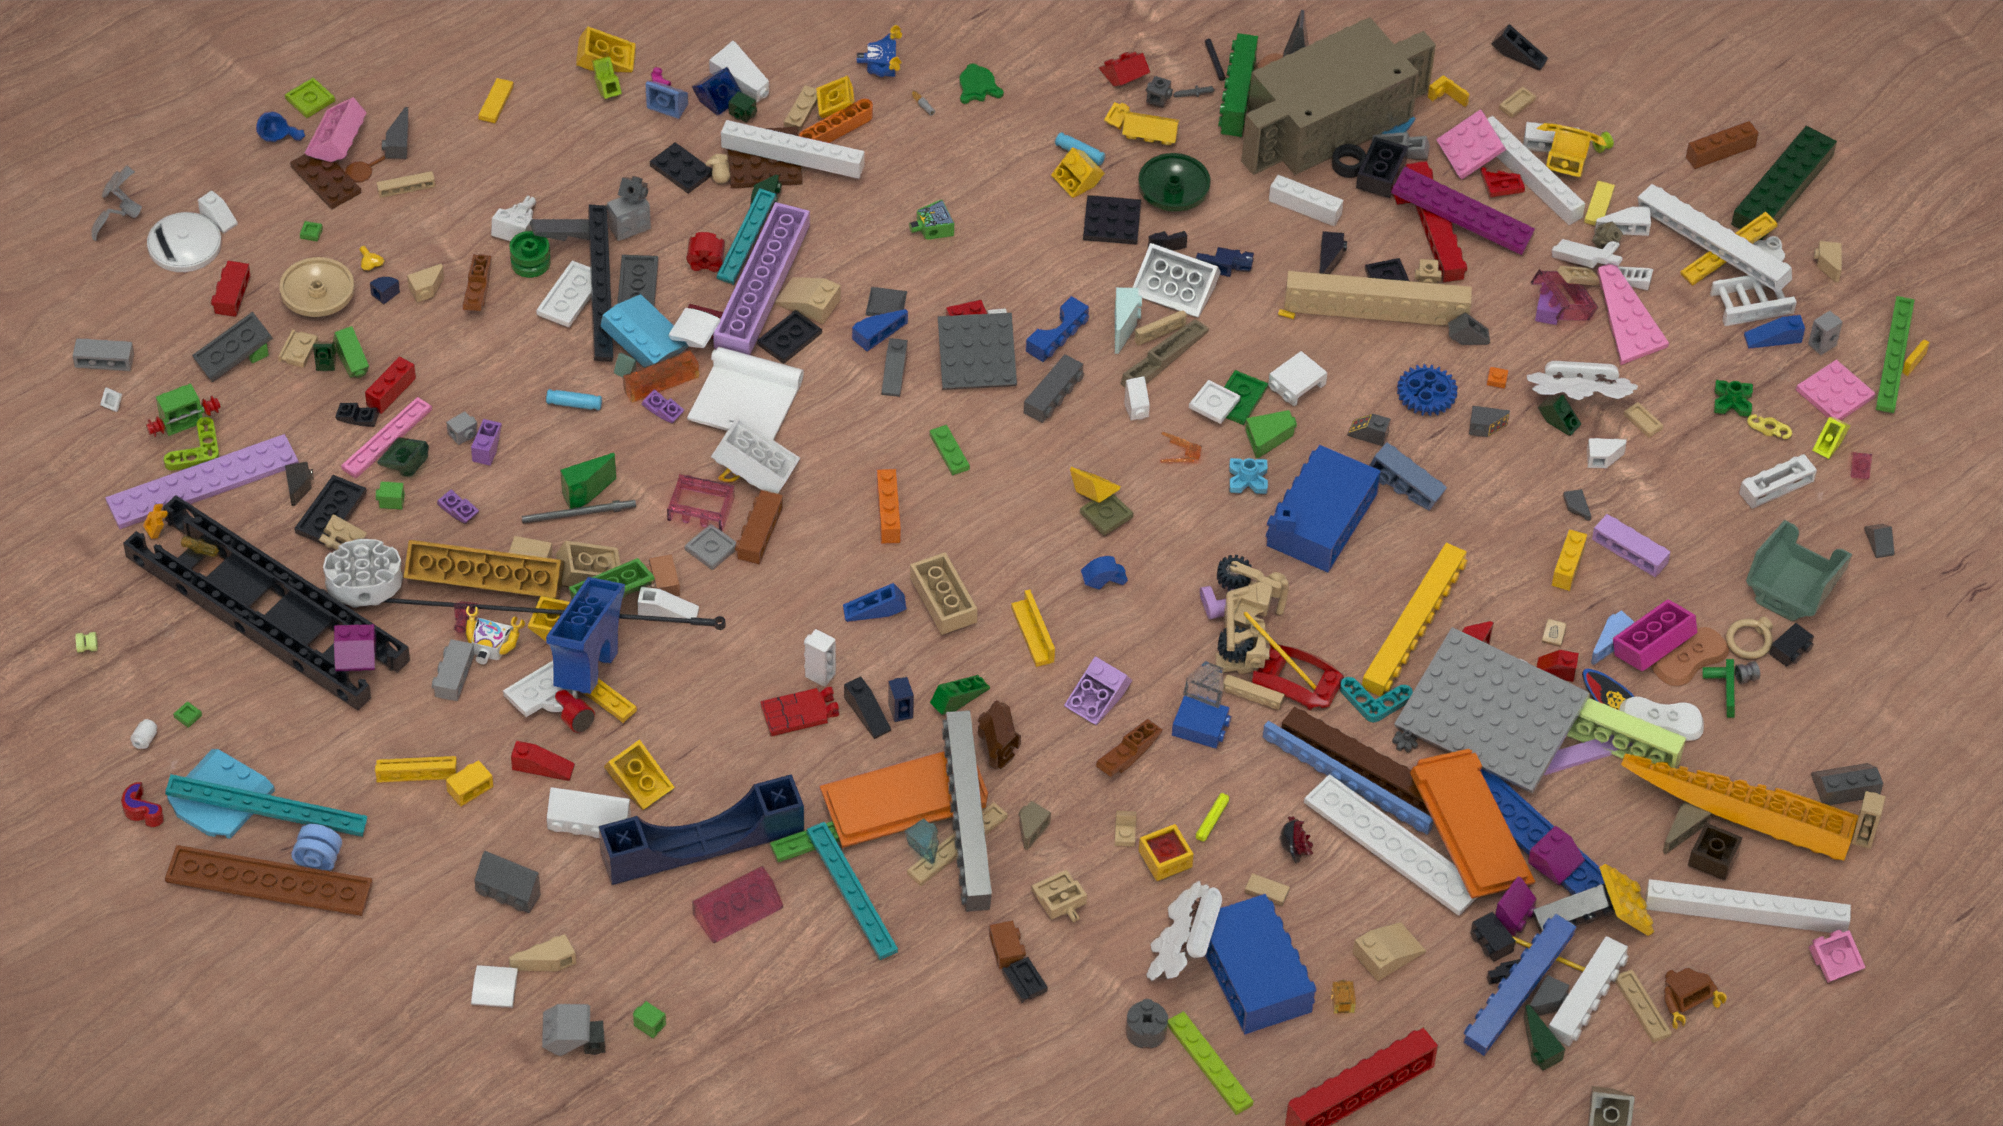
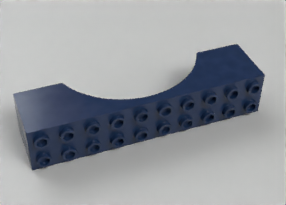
[599,774,804,885]

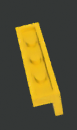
[1011,589,1055,667]
[375,756,457,783]

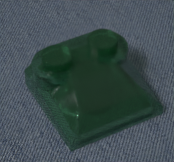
[377,437,429,477]

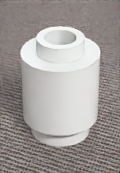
[130,719,157,749]

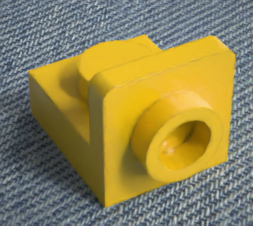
[1104,102,1131,129]

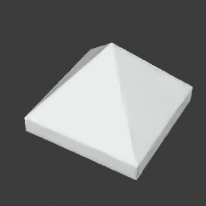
[100,387,122,412]

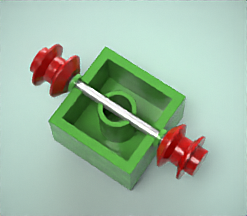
[146,383,221,437]

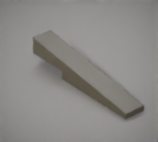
[1121,319,1209,387]

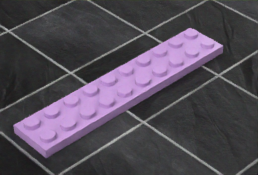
[105,434,299,529]

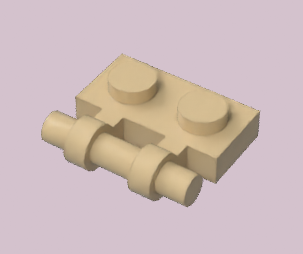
[319,514,367,550]

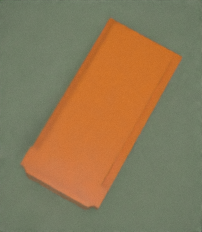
[1410,749,1535,899]
[820,751,988,848]

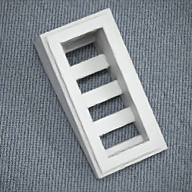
[1618,267,1653,290]

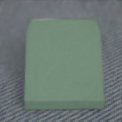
[614,353,636,380]

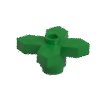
[1714,380,1753,417]

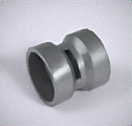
[1735,661,1760,684]

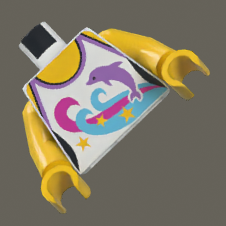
[466,606,525,664]

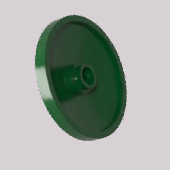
[1138,153,1211,211]

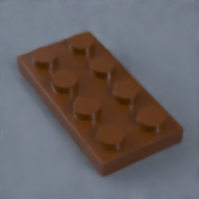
[290,154,362,210]

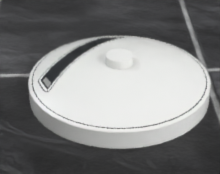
[147,212,222,272]

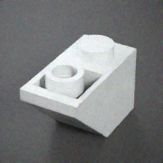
[1587,438,1627,468]

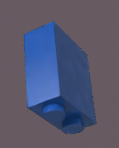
[1172,694,1232,749]

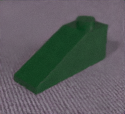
[1523,1004,1565,1071]

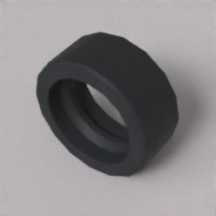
[1332,144,1366,178]

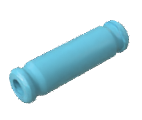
[1055,132,1105,166]
[546,389,602,411]

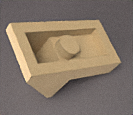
[1115,810,1136,847]

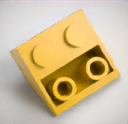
[1051,147,1105,198]

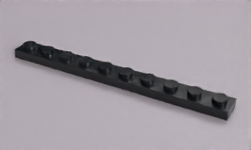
[588,204,613,362]

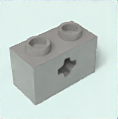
[1808,311,1843,355]

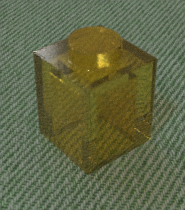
[1331,980,1356,1014]

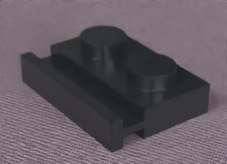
[1002,957,1048,1003]

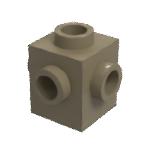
[1592,221,1623,249]

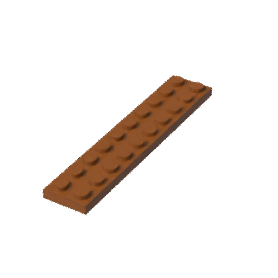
[165,845,373,916]

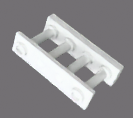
[1710,275,1797,326]

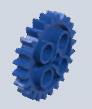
[1397,364,1458,416]

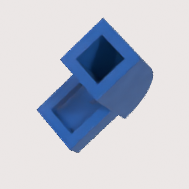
[1081,556,1128,590]

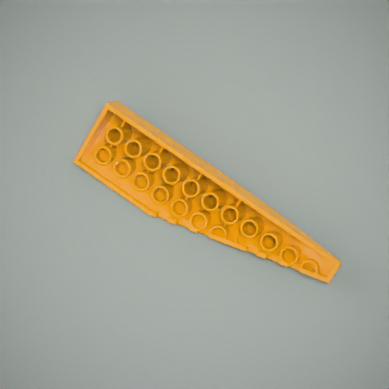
[1621,753,1858,861]

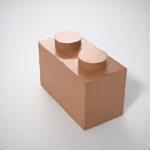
[647,554,680,596]

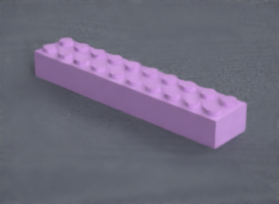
[714,202,810,355]

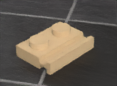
[278,330,318,368]

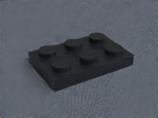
[650,142,712,194]

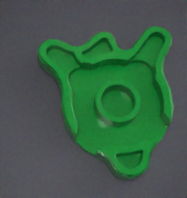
[959,63,1004,104]

